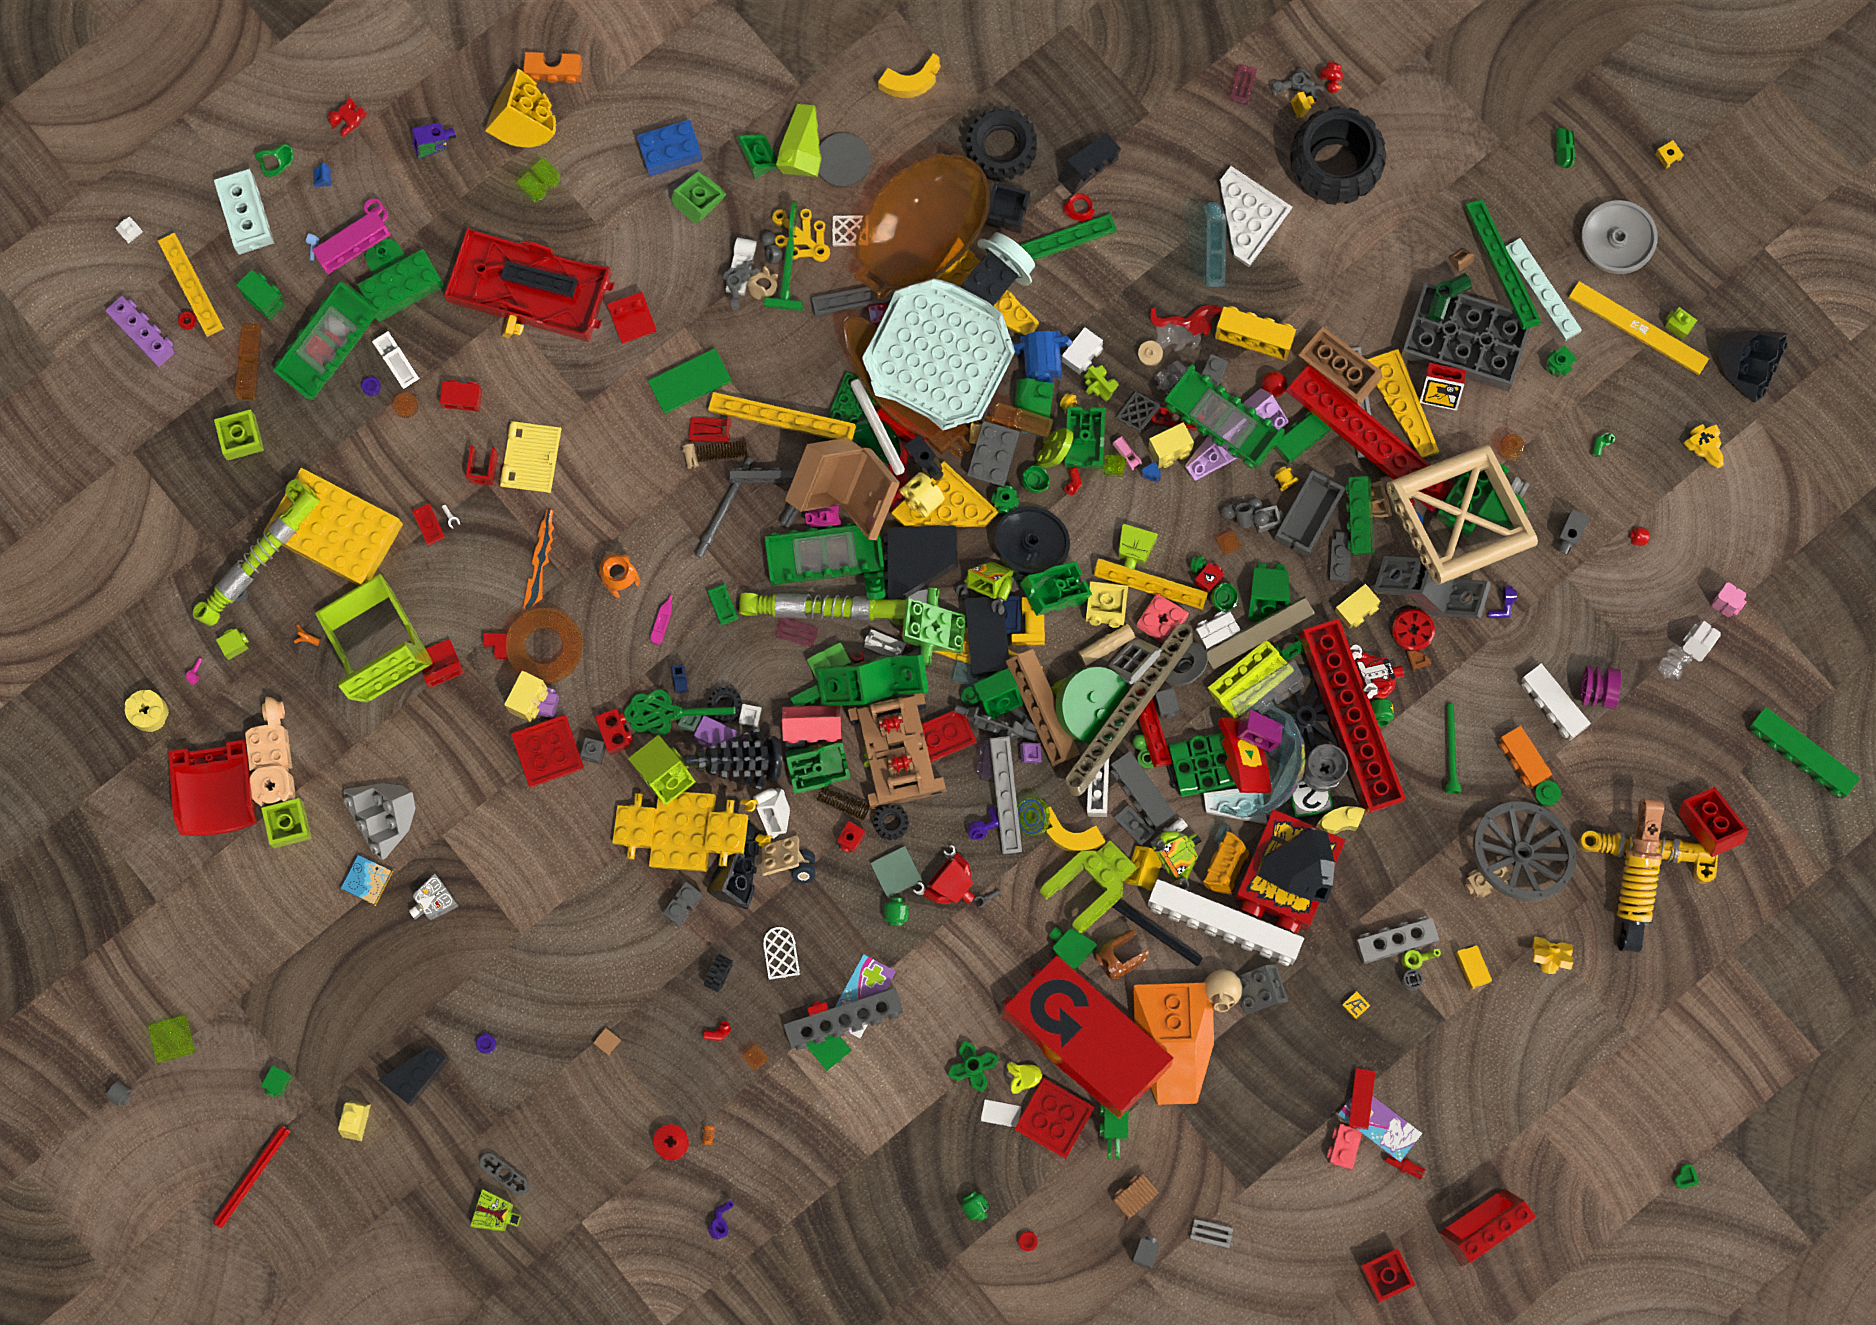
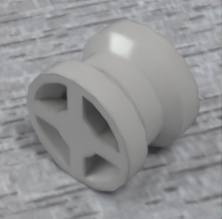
[1511,476,1530,498]

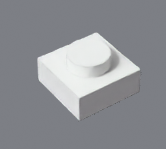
[739,704,762,728]

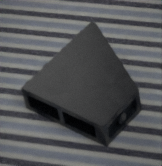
[884,526,958,600]

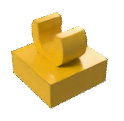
[1290,92,1315,118]
[502,315,524,339]

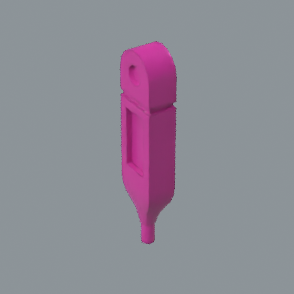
[651,595,673,645]

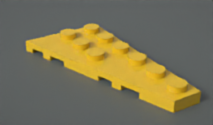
[936,238,1039,336]

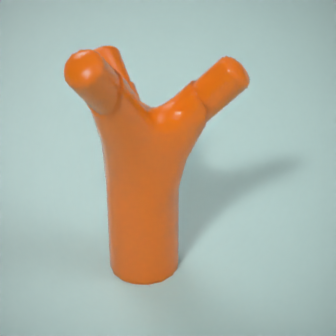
[294,624,321,646]

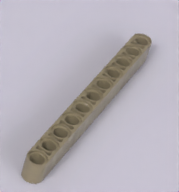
[1066,623,1193,796]

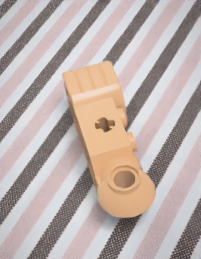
[245,697,296,807]

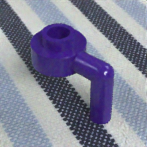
[1488,586,1517,618]
[967,807,999,840]
[708,1200,734,1240]

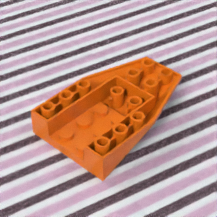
[1133,983,1214,1105]

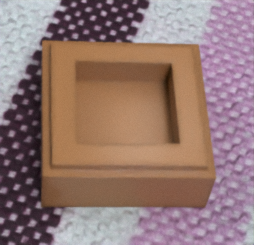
[594,1028,621,1055]

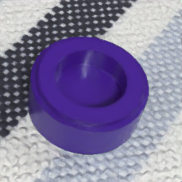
[361,377,381,396]
[476,1034,496,1054]

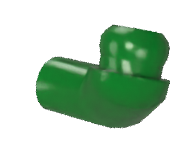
[1592,433,1615,457]

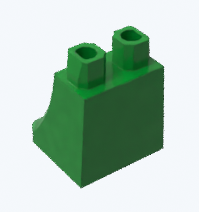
[1248,563,1290,622]

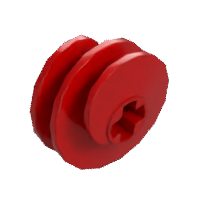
[653,1124,689,1161]

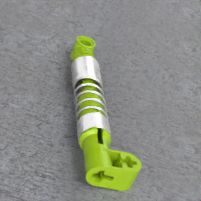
[193,479,321,626]
[739,593,906,625]

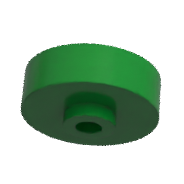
[1535,781,1561,807]

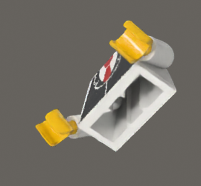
[740,788,790,847]

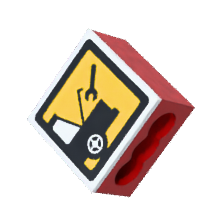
[1420,363,1466,411]

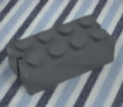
[1274,470,1346,558]

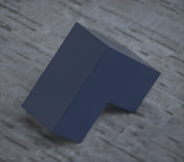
[672,664,688,694]

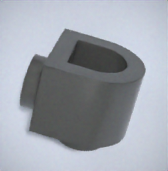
[106,1081,133,1108]

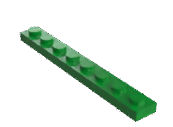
[1464,199,1541,330]

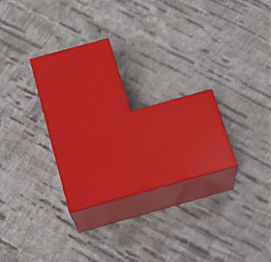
[483,633,509,660]

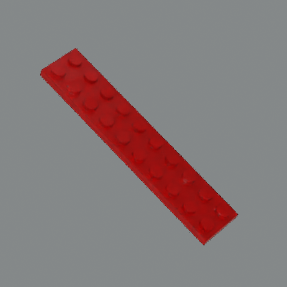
[1286,365,1455,512]

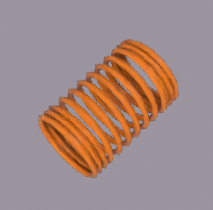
[702,1126,715,1145]

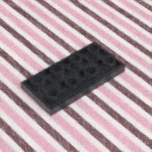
[965,596,1009,675]

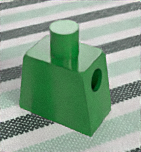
[1049,927,1097,971]

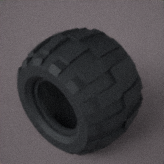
[1289,106,1387,205]

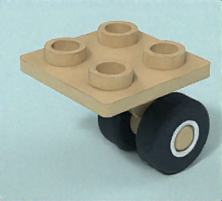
[761,836,815,884]

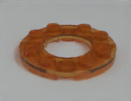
[506,608,583,684]

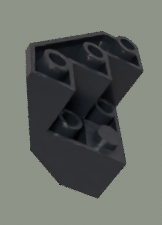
[1718,330,1788,403]
[1256,827,1335,903]

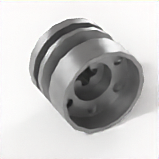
[1302,744,1348,792]

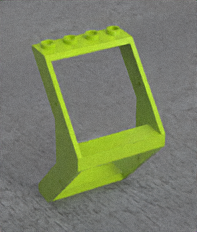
[315,574,433,703]

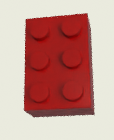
[1678,787,1749,858]

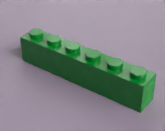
[1748,707,1860,799]

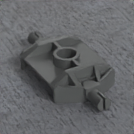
[954,705,1037,740]

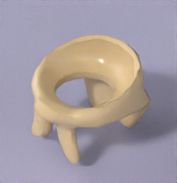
[747,266,778,300]

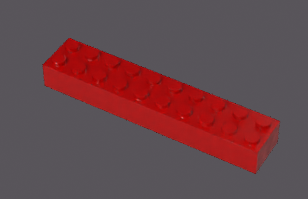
[1299,618,1406,815]

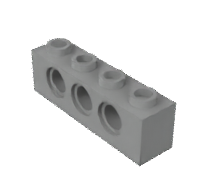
[1356,916,1439,964]

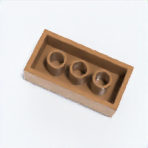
[1298,327,1383,405]

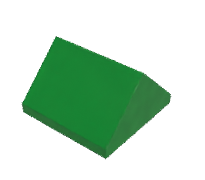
[737,134,778,179]

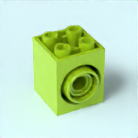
[628,735,696,806]

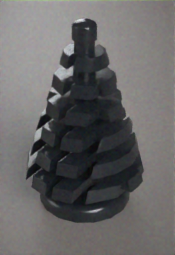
[682,728,782,790]

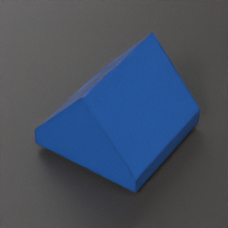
[313,163,331,187]
[1141,461,1161,482]

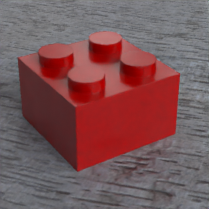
[1360,1249,1416,1303]

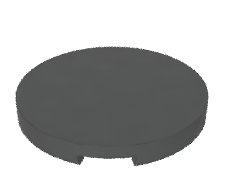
[818,133,871,188]

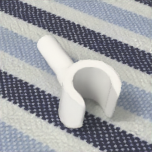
[442,505,460,529]

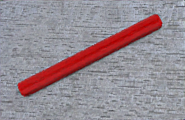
[213,1126,290,1228]

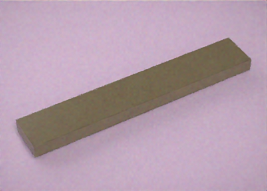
[1206,596,1315,670]

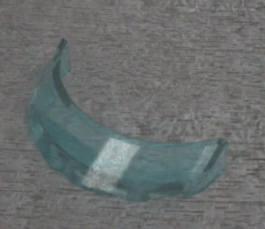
[1219,706,1306,817]

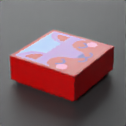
[867,303,887,326]

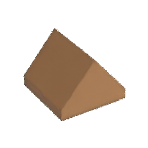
[1449,249,1474,272]

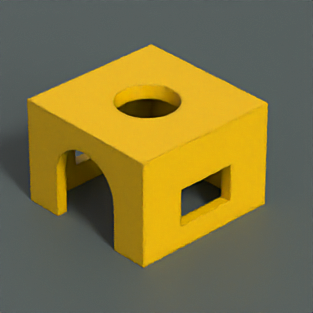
[1656,140,1684,169]

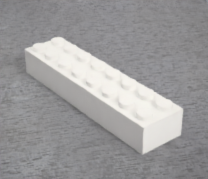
[1147,879,1304,966]

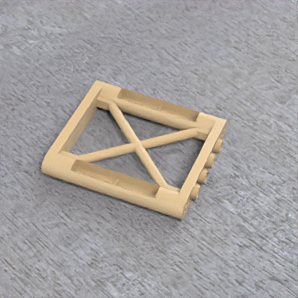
[1387,444,1538,585]

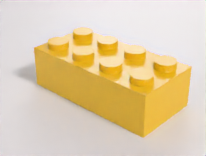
[1215,306,1296,361]

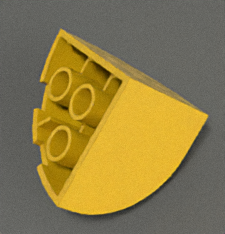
[485,69,556,147]

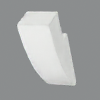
[372,332,419,389]

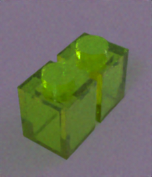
[517,157,561,203]

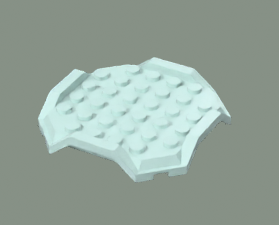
[862,278,1015,430]

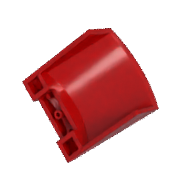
[168,740,257,836]

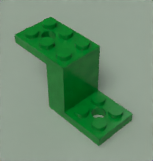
[816,654,929,706]

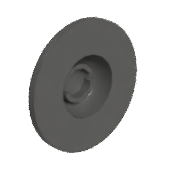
[1158,642,1208,686]

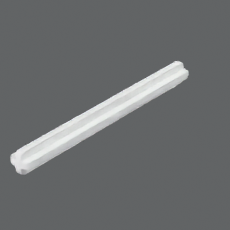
[851,379,905,475]

